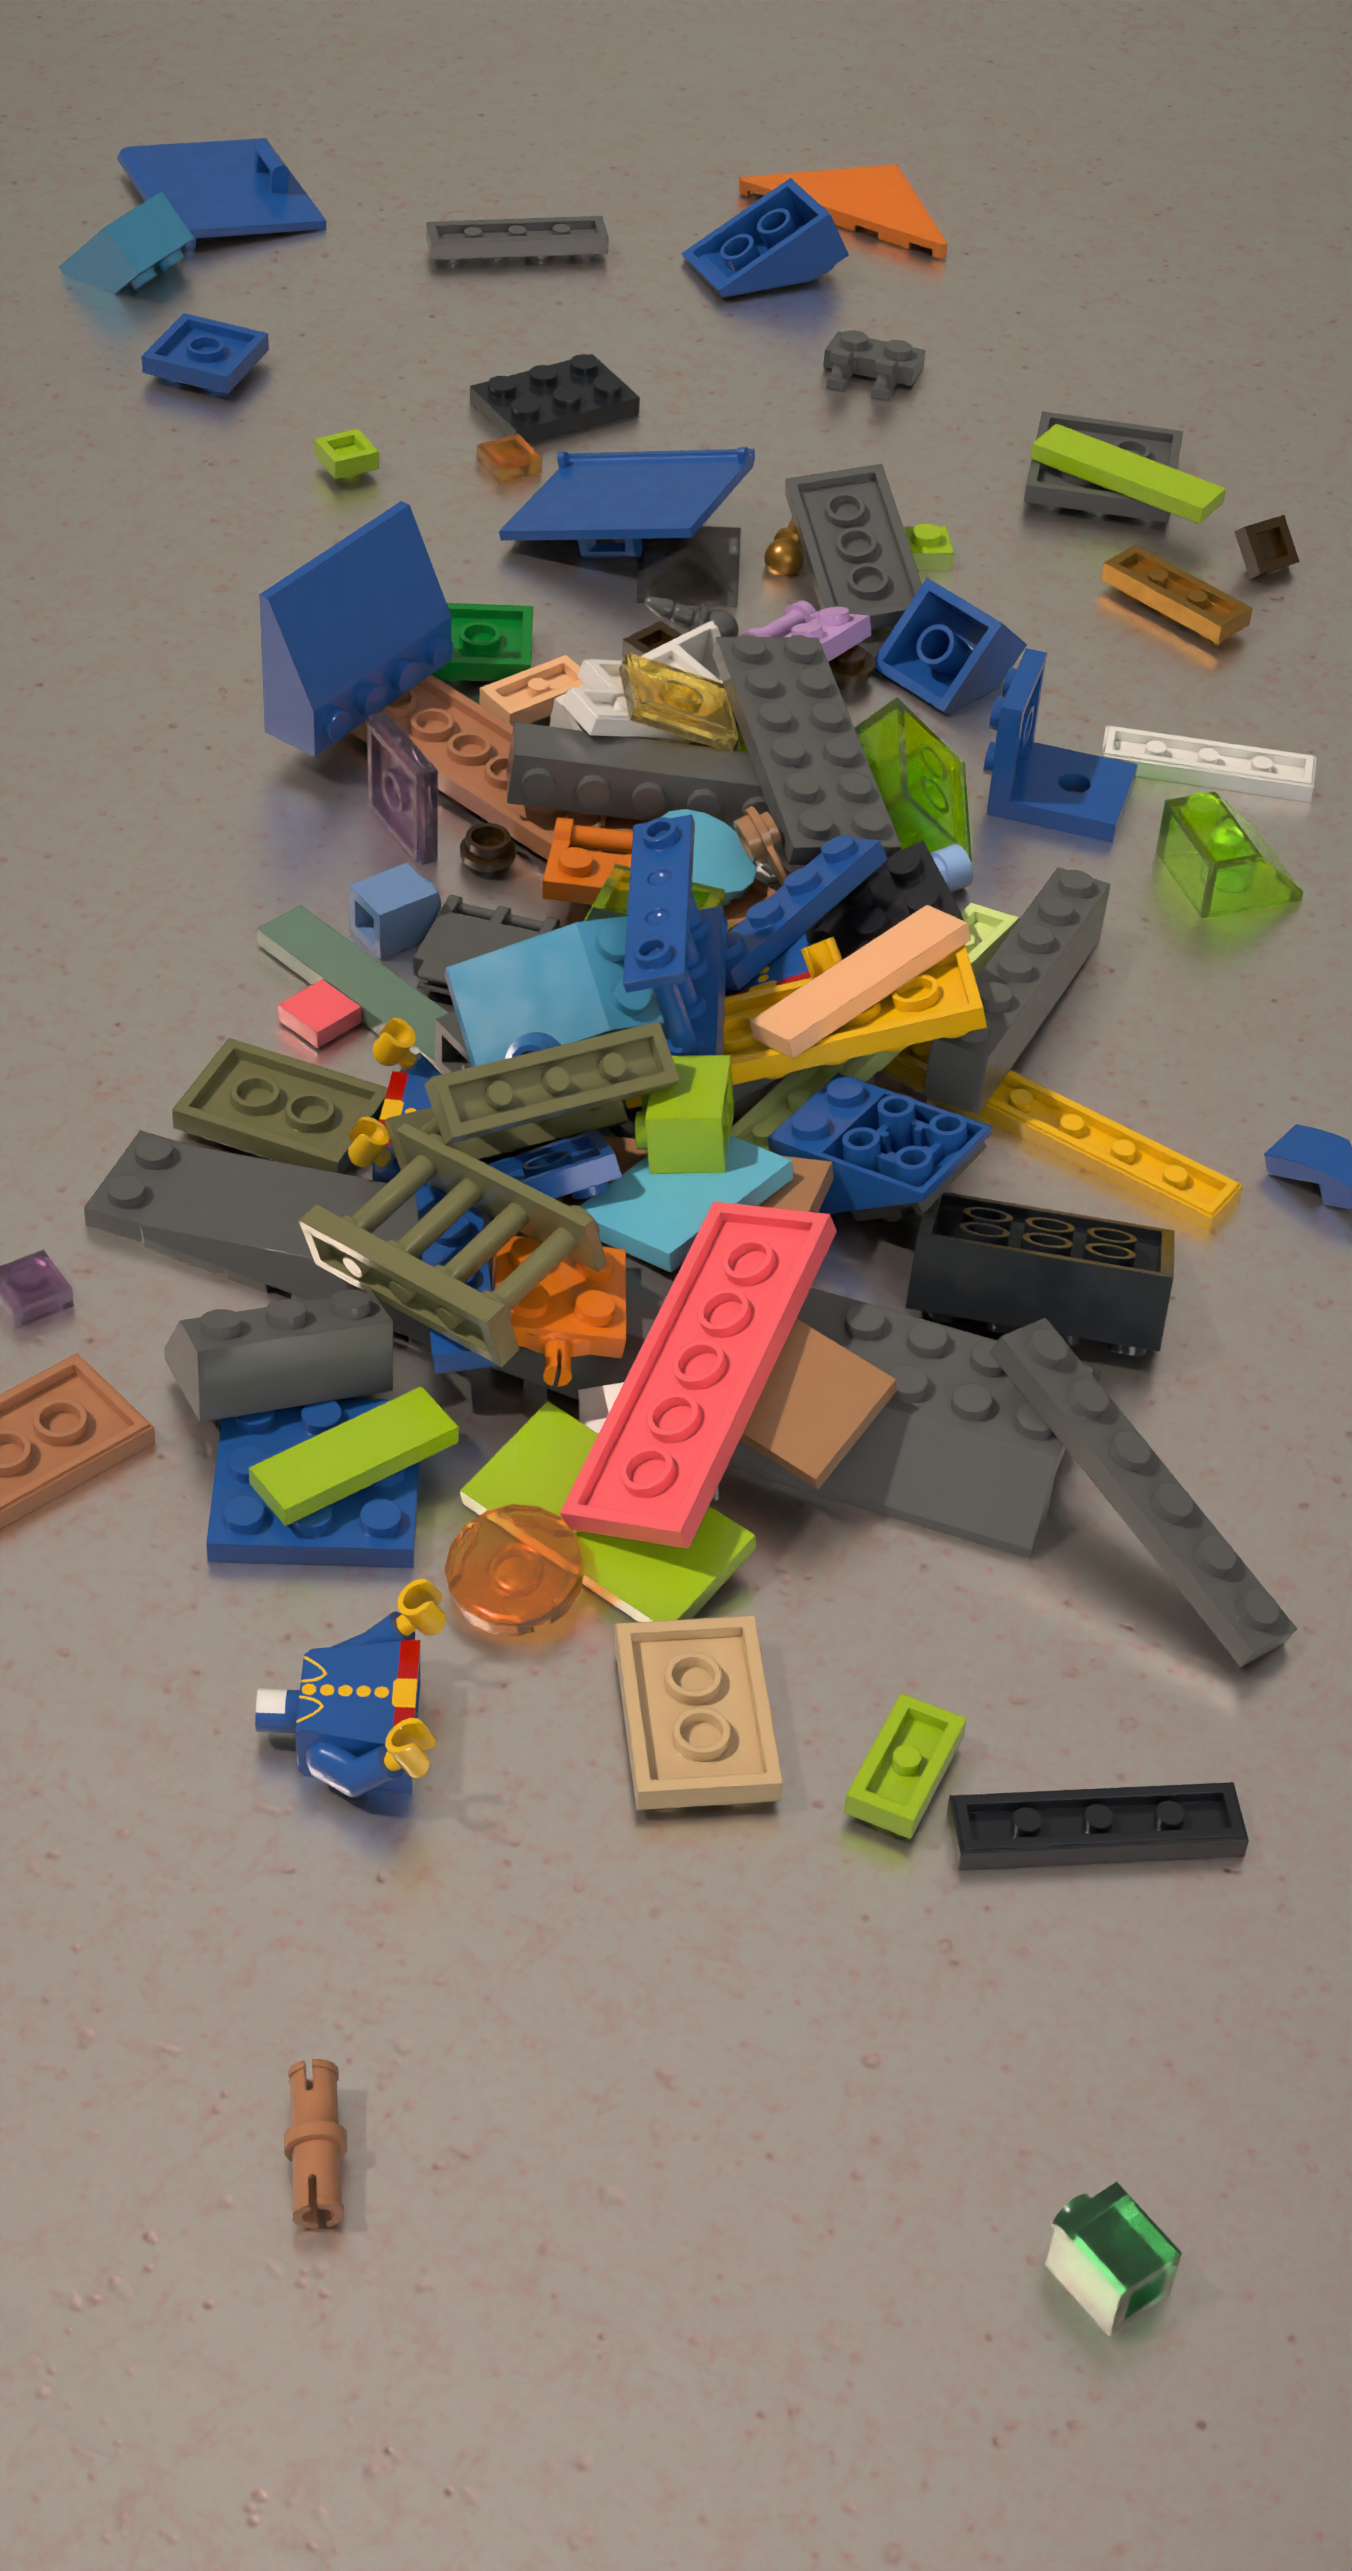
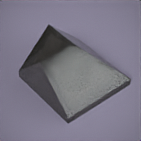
[636,526,741,608]

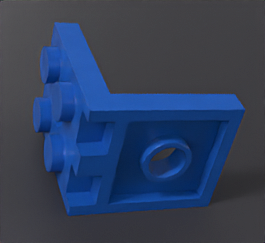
[983,648,1138,843]

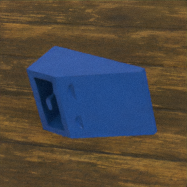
[768,1073,992,1214]

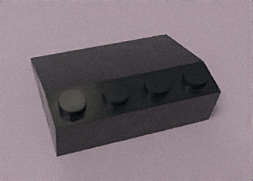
[905,1192,1175,1356]

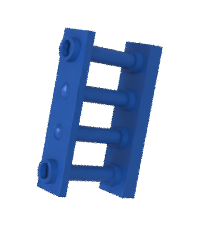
[623,814,728,1056]

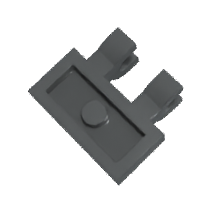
[823,330,926,401]

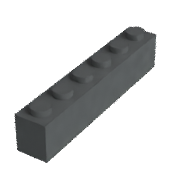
[506,722,771,831]
[923,867,1111,1115]

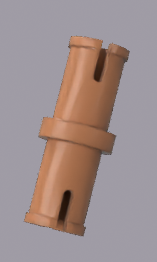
[284,2059,348,2229]

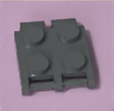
[413,894,560,995]

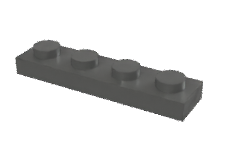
[426,216,609,263]

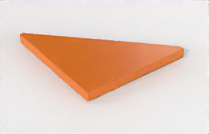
[738,164,948,259]

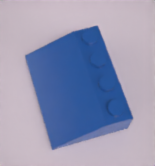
[259,501,453,757]

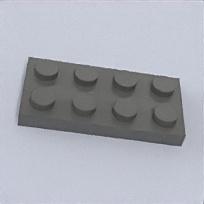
[785,464,922,630]

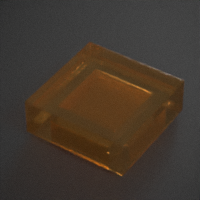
[476,434,542,483]

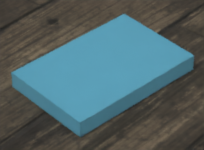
[580,1135,794,1272]

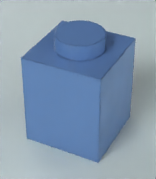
[349,862,441,961]

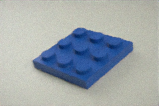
[206,1398,421,1568]

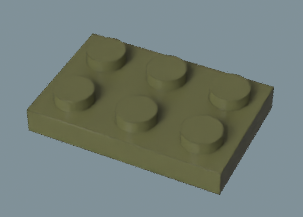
[172,1038,388,1174]

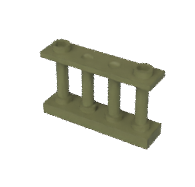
[384,1021,680,1170]
[299,1123,607,1367]

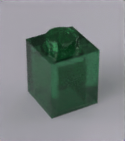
[1046,2181,1182,2337]

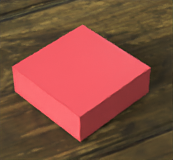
[278,979,362,1048]

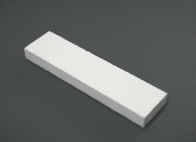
[1101,726,1317,803]

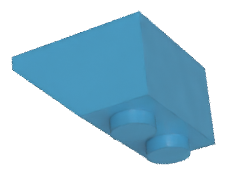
[59,191,194,294]

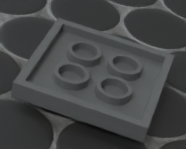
[1024,411,1183,523]

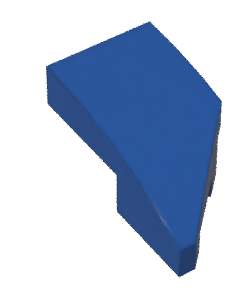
[1264,1124,1352,1209]

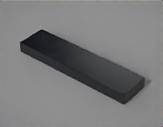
[947,1782,1249,1870]

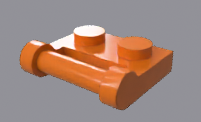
[542,817,633,909]

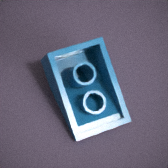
[444,916,665,1067]

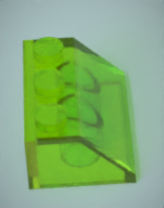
[854,697,972,861]

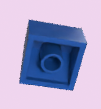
[874,578,1027,715]

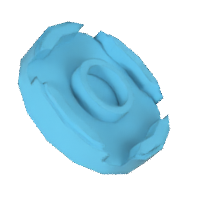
[661,809,757,906]

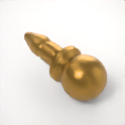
[764,518,804,576]

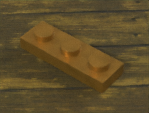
[1101,545,1253,644]

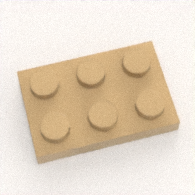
[614,1616,783,1810]

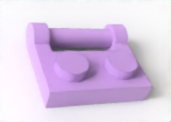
[740,600,871,662]

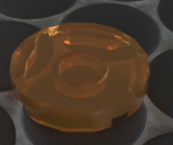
[445,1504,585,1636]

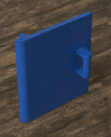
[117,138,327,251]
[499,447,755,558]

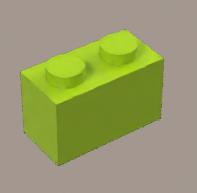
[635,1055,735,1174]

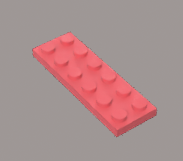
[560,1201,837,1549]

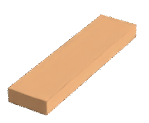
[750,905,971,1058]

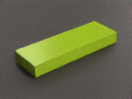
[249,1386,459,1526]

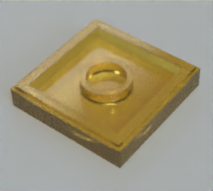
[619,653,739,753]

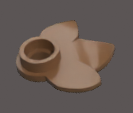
[733,806,790,886]

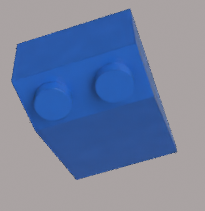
[681,178,849,298]

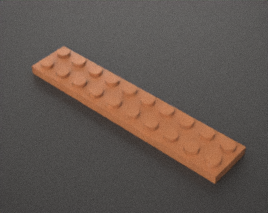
[351,675,776,933]

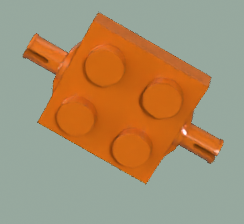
[492,1236,626,1387]

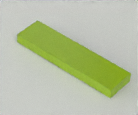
[1030,424,1226,524]

